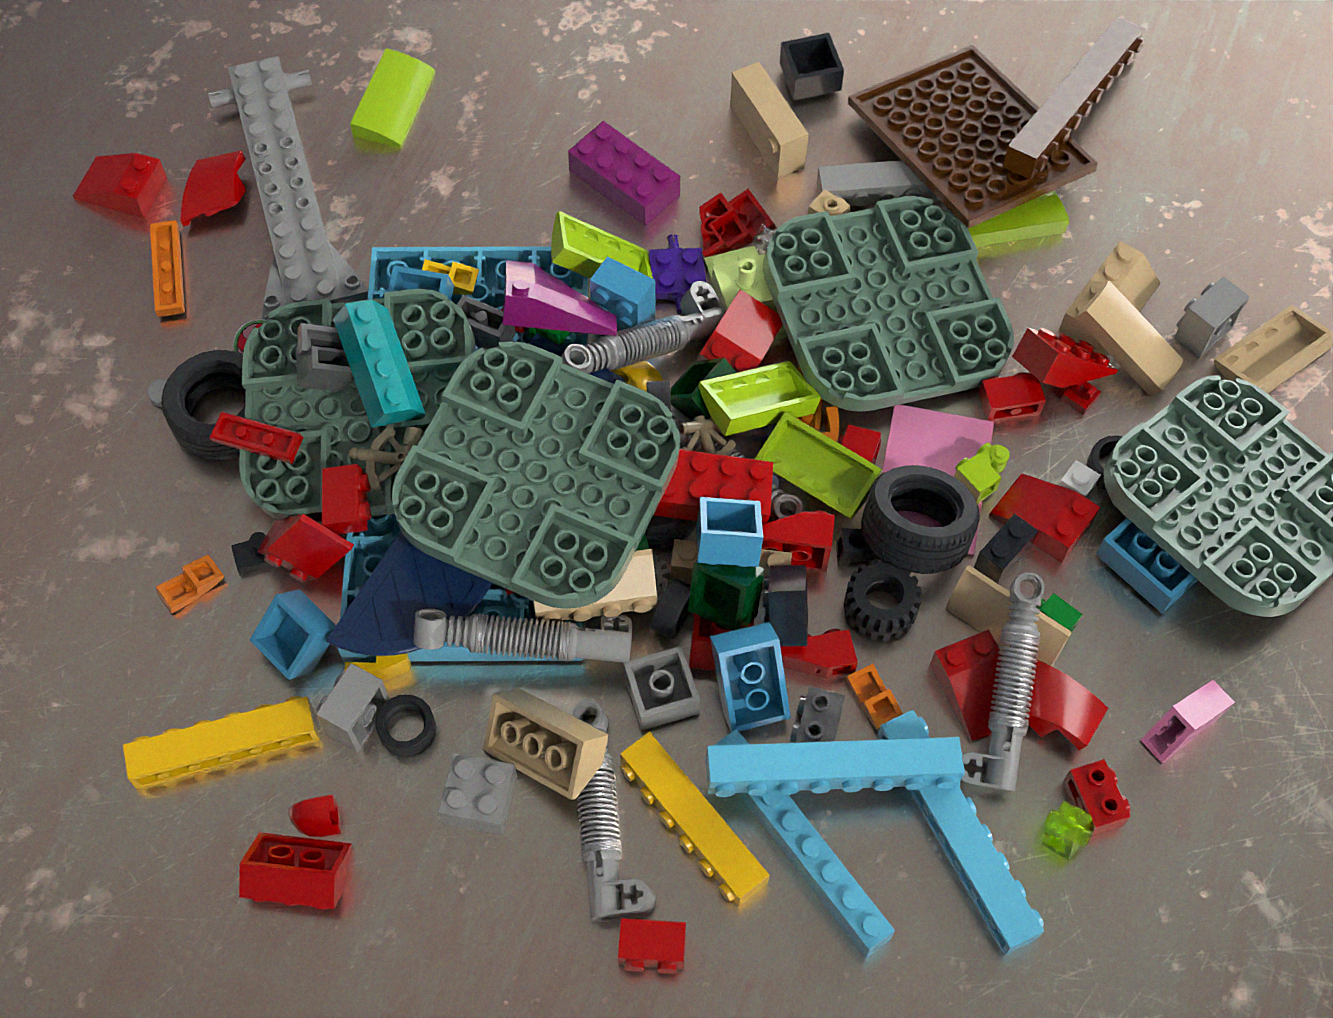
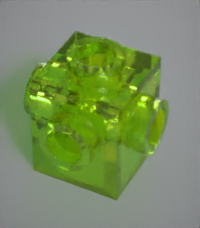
[1041,801,1093,860]

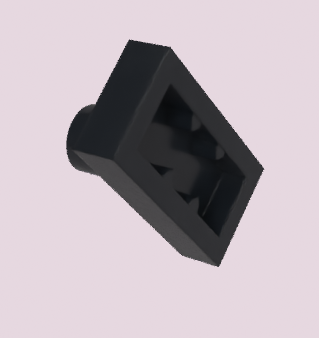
[231,532,272,575]

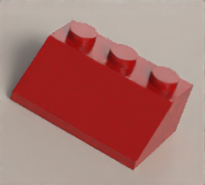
[239,832,352,910]

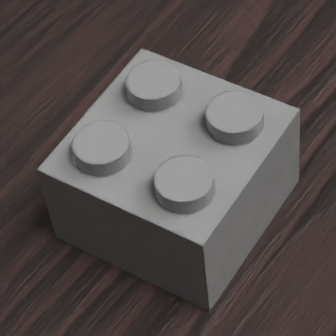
[1174,276,1250,358]
[623,646,700,731]
[316,663,389,752]
[438,753,517,835]

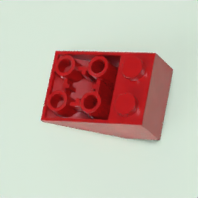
[1012,328,1118,388]

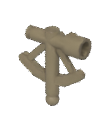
[678,416,736,456]
[348,427,424,491]

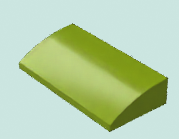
[350,48,435,148]
[967,190,1070,247]
[551,211,653,279]
[698,361,821,436]
[755,412,884,519]

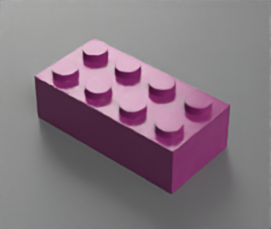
[568,121,680,226]

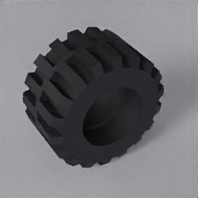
[844,559,922,641]

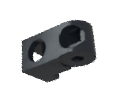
[835,528,882,565]

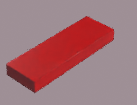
[209,411,303,464]

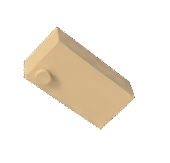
[730,62,809,178]

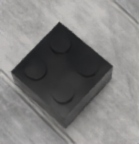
[779,32,844,100]
[763,565,808,646]

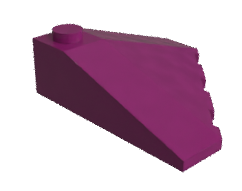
[503,260,617,336]

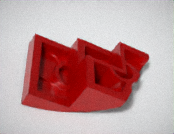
[180,150,246,227]
[699,188,777,257]
[1025,659,1108,750]

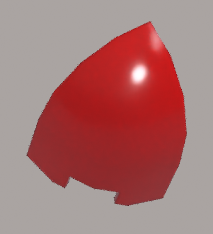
[288,794,341,837]

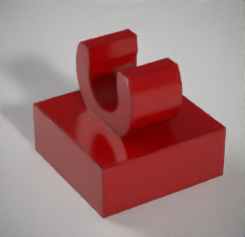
[1061,382,1102,415]

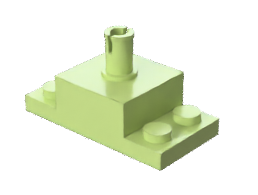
[704,246,787,341]

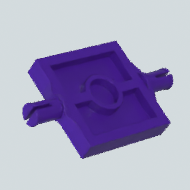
[648,234,707,315]

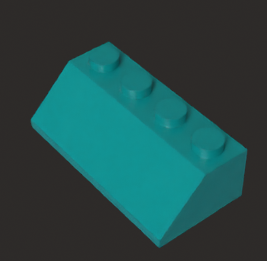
[333,300,426,428]

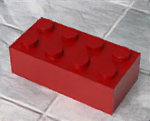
[653,449,773,524]

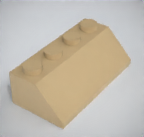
[1059,241,1161,356]
[533,549,657,625]
[483,688,609,800]

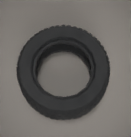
[161,350,246,460]
[861,465,980,574]

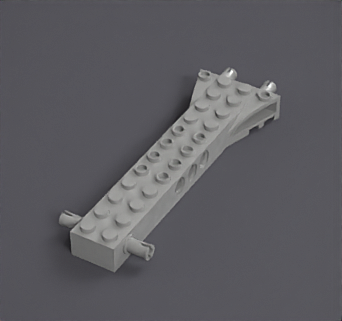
[208,56,368,320]

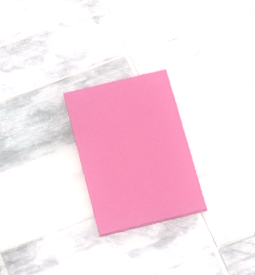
[883,405,994,557]

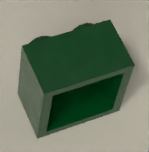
[670,358,737,420]
[688,561,765,631]

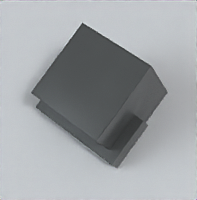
[296,323,354,392]

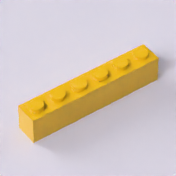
[123,696,320,789]
[619,731,770,907]

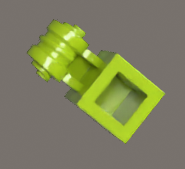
[954,442,1010,504]

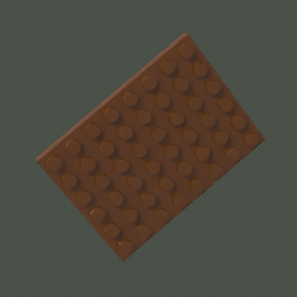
[848,45,1098,229]

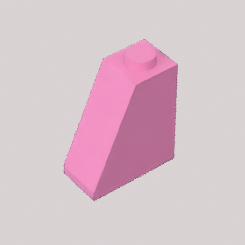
[1141,680,1235,763]

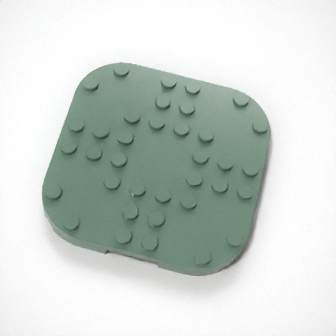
[763,196,1014,412]
[239,289,475,522]
[392,342,680,609]
[1104,375,1333,617]

